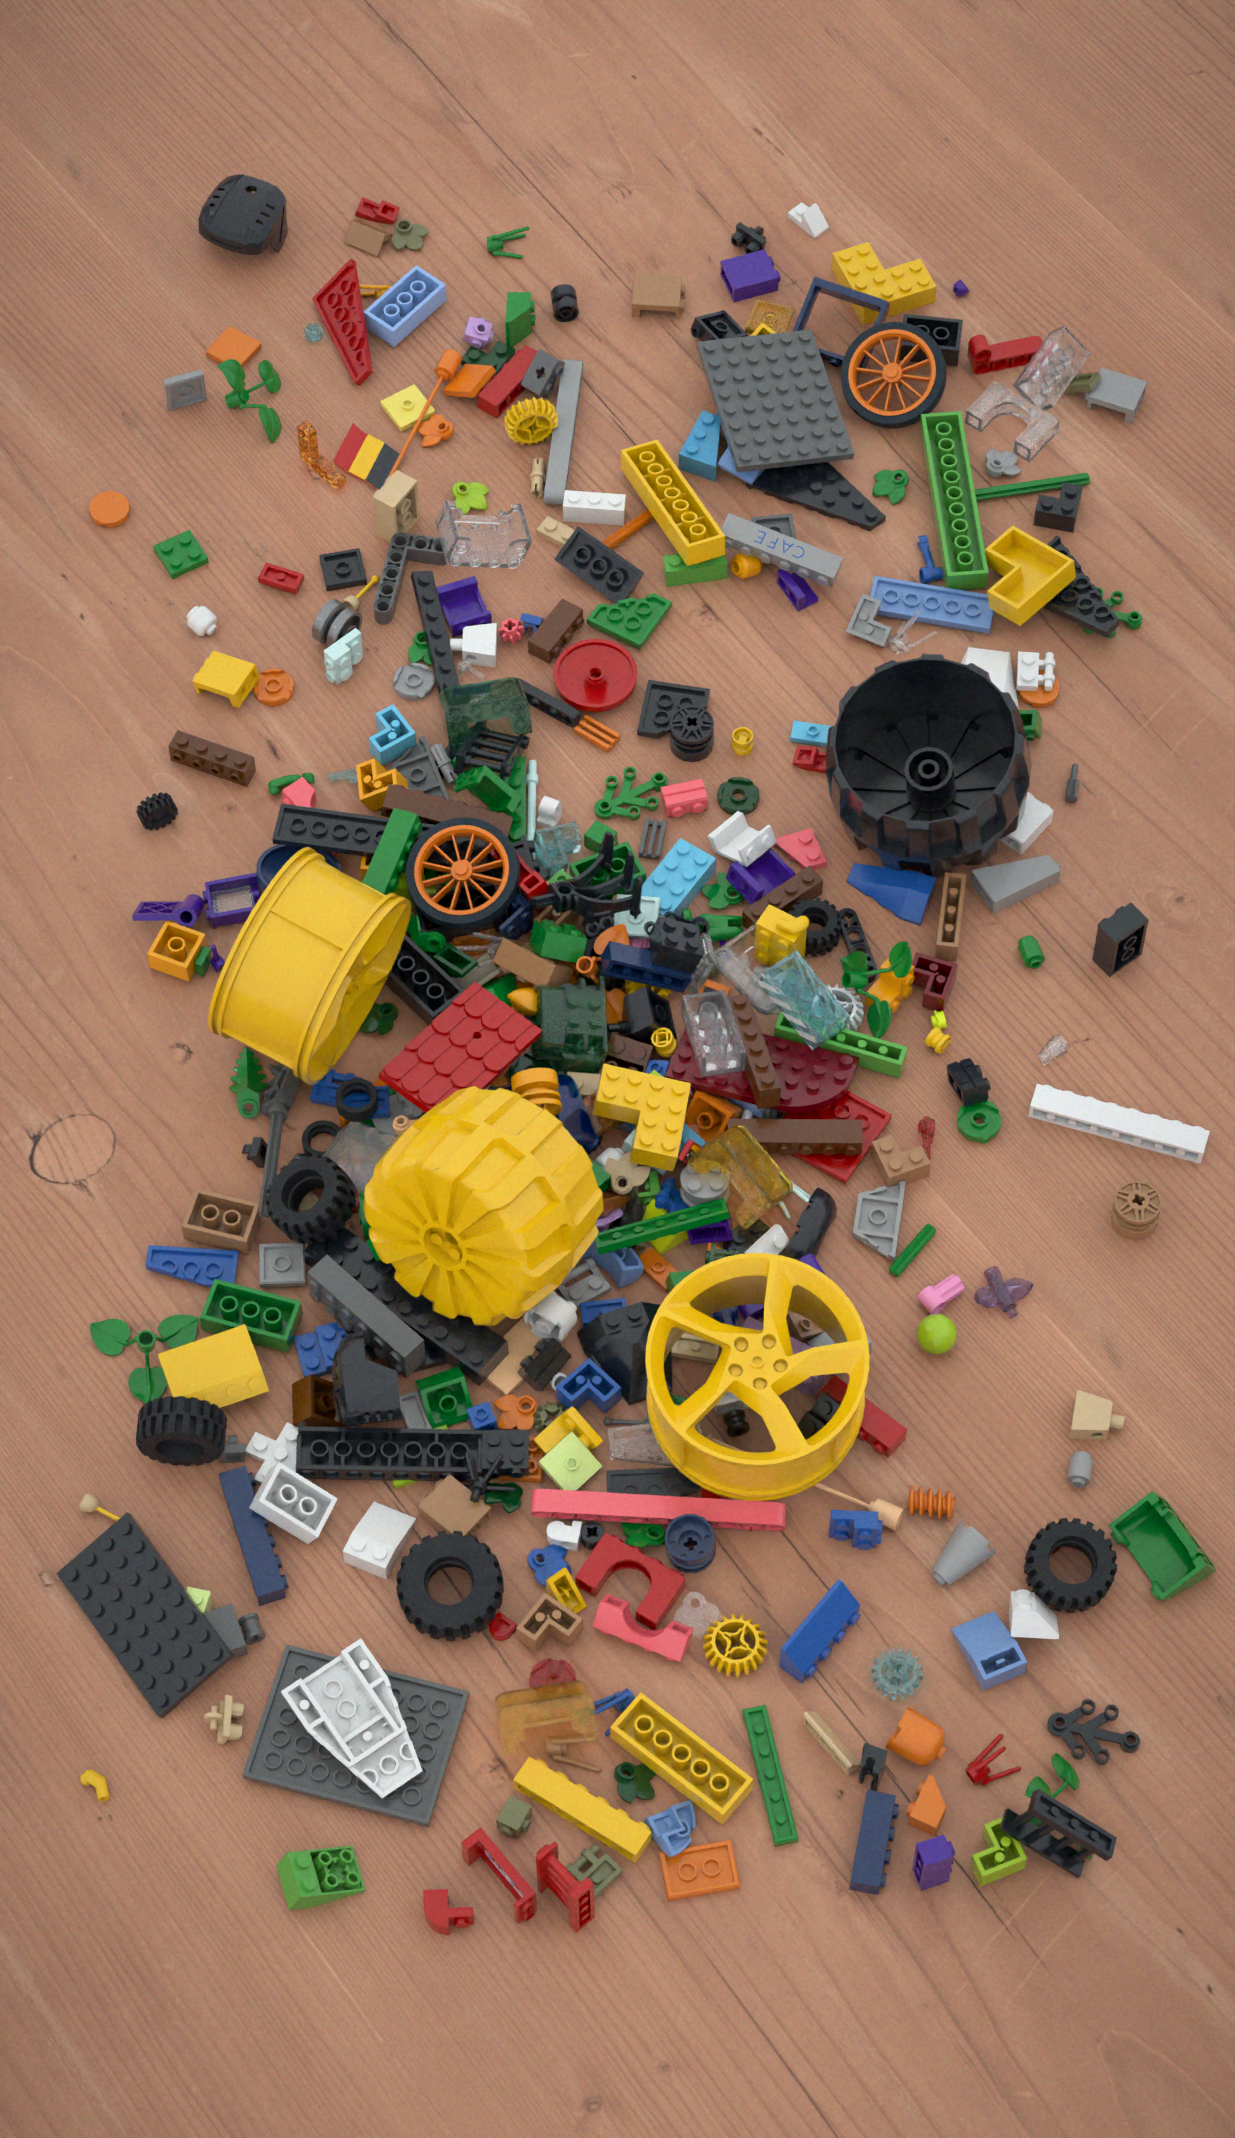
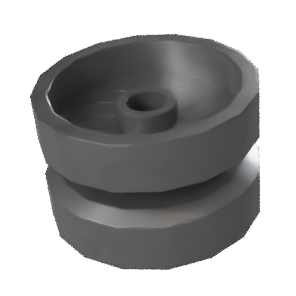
[312,599,362,647]

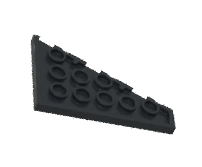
[746,462,886,531]
[1043,536,1119,638]

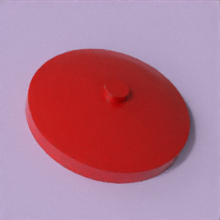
[554,639,637,712]

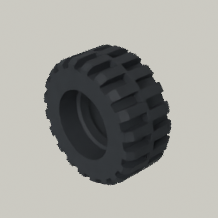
[266,1154,356,1244]
[136,1396,227,1466]
[1024,1518,1117,1613]

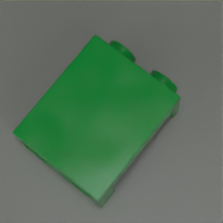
[453,765,522,815]

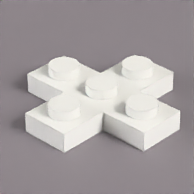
[245,1422,308,1486]

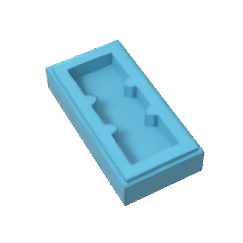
[790,721,832,747]

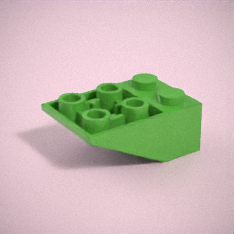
[276,1846,365,1910]

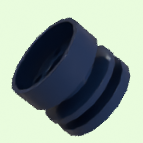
[665,1514,716,1573]

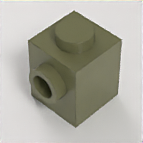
[496,1795,532,1839]

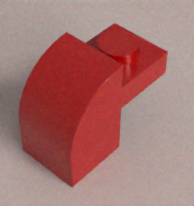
[423,1889,474,1935]

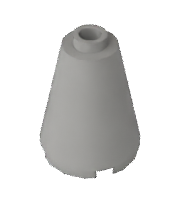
[932,1520,996,1586]

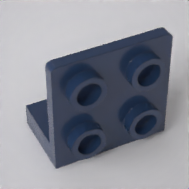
[499,891,533,944]

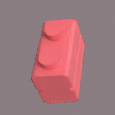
[660,779,708,818]

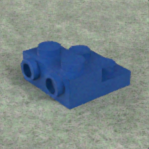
[294,1322,346,1377]
[829,1510,882,1550]

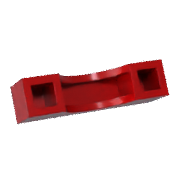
[489,849,548,910]

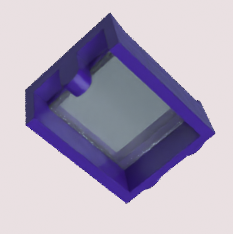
[202,873,261,929]

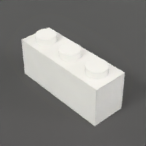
[563,490,626,526]

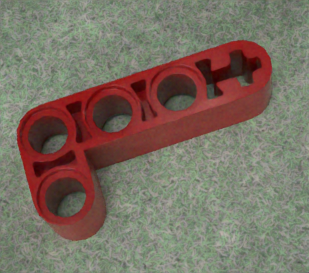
[967,334,1047,375]

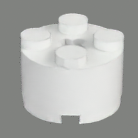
[524,1291,577,1343]

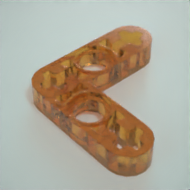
[297,420,347,489]

